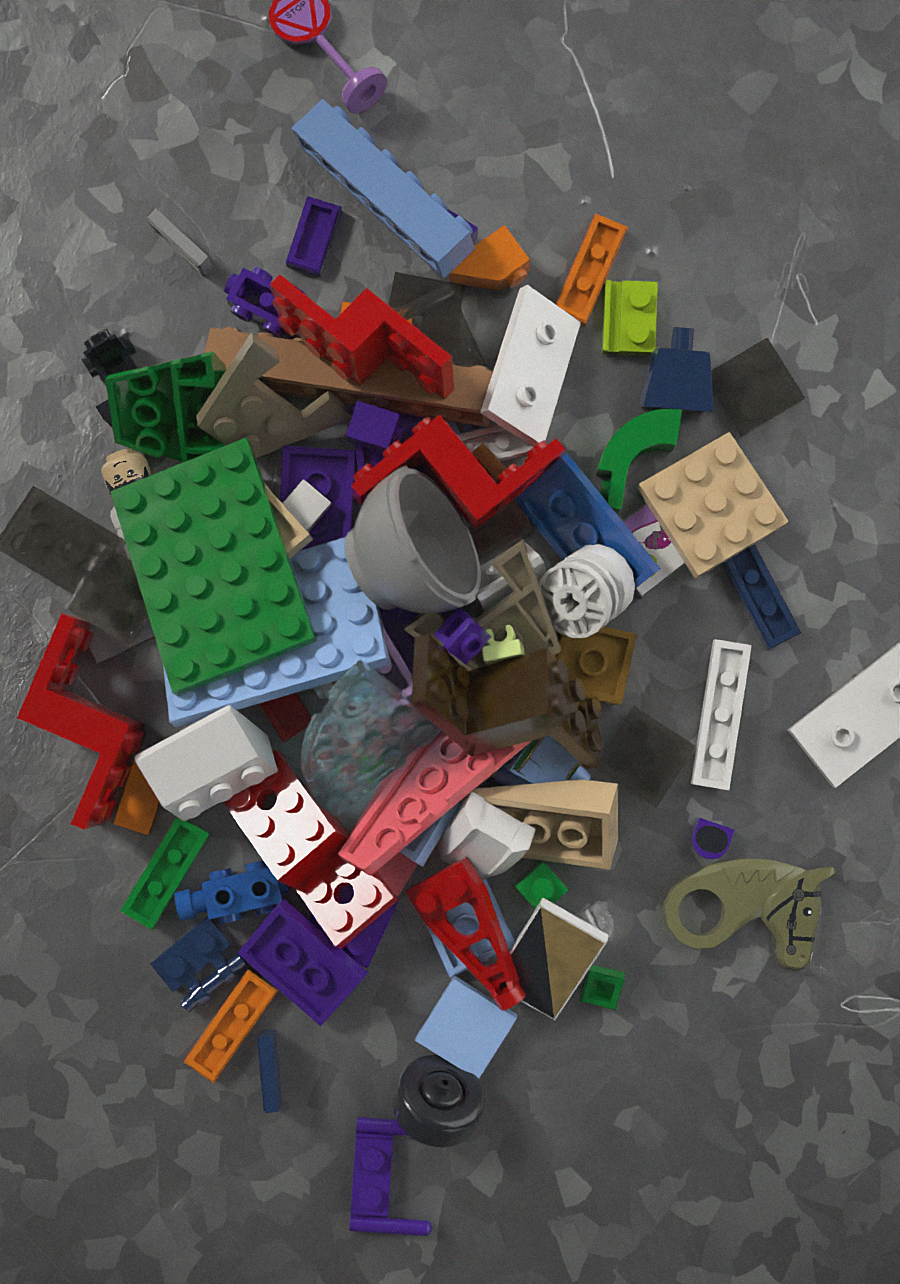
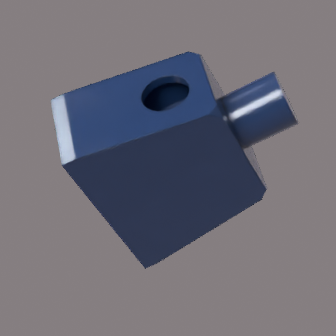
[639,327,714,412]

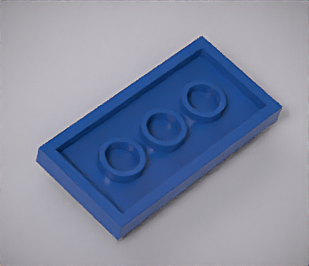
[514,454,660,589]

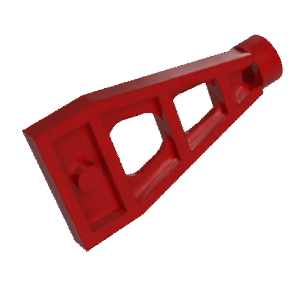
[405,856,526,1011]

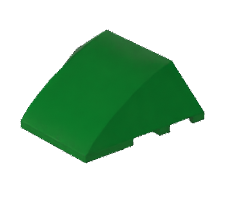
[105,351,226,463]

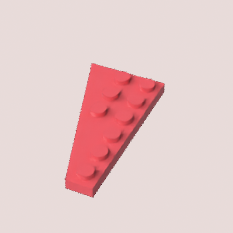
[338,722,531,876]

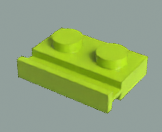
[602,280,658,356]

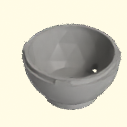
[345,466,480,614]

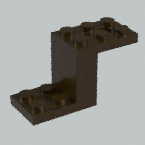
[411,634,603,769]

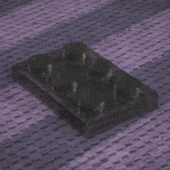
[0,486,126,603]

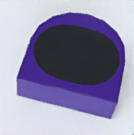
[691,817,734,860]

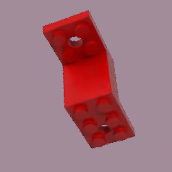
[351,414,566,531]
[17,613,146,830]

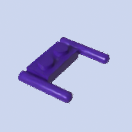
[349,1117,432,1236]

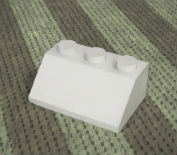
[135,705,278,821]

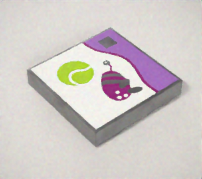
[623,503,685,599]

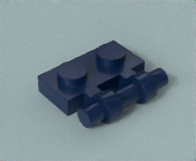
[150,916,247,1012]

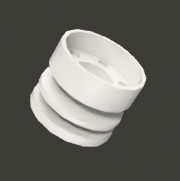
[539,544,635,638]

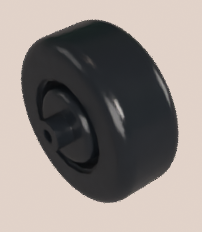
[392,1055,485,1147]

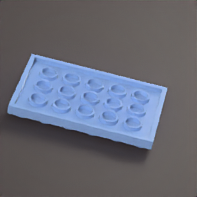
[163,537,390,728]

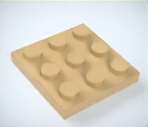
[637,432,789,579]

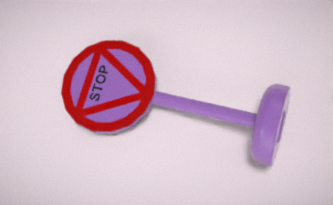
[268,0,387,114]

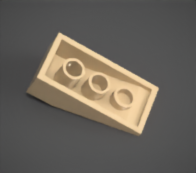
[461,779,618,870]

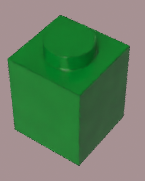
[514,860,568,909]

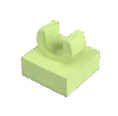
[482,625,525,665]

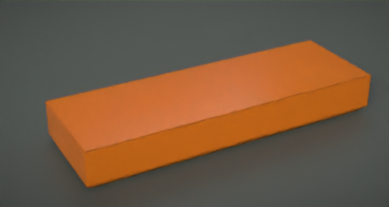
[556,213,628,327]
[184,968,278,1083]

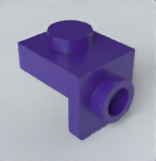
[434,607,492,665]

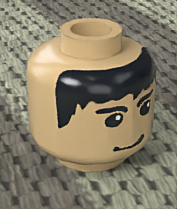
[101,449,152,498]

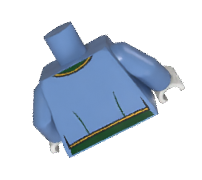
[489,735,591,786]

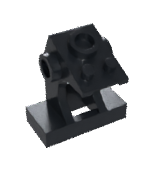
[82,329,138,426]

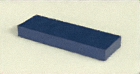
[722,544,801,650]

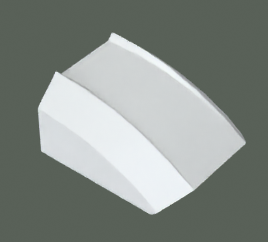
[437,791,535,879]

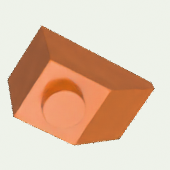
[446,225,530,291]

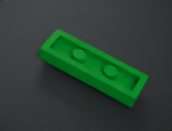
[120,817,211,930]

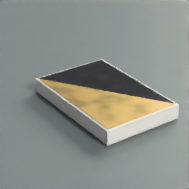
[501,898,609,1020]

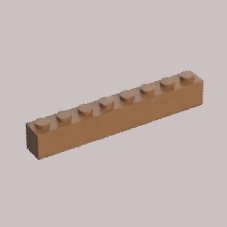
[204,327,493,427]

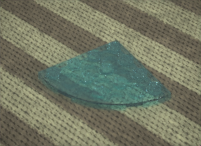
[301,660,442,817]

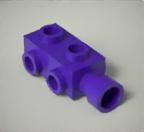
[224,267,305,340]

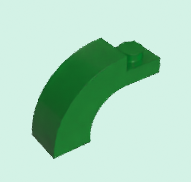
[595,409,682,515]

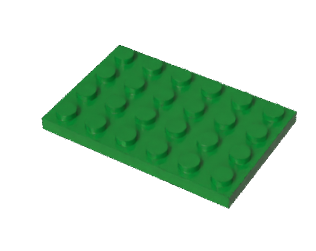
[110,438,318,696]

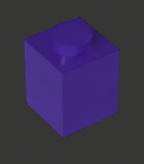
[346,401,405,453]

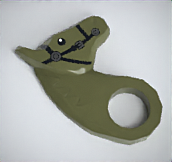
[663,858,836,971]

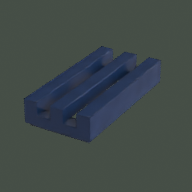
[257,1029,282,1113]

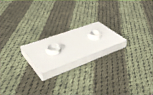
[480,285,581,447]
[788,642,900,788]

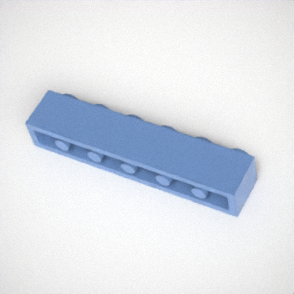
[292,99,475,279]

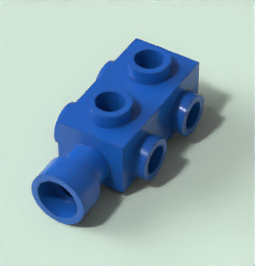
[175,860,289,924]

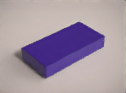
[285,196,342,277]

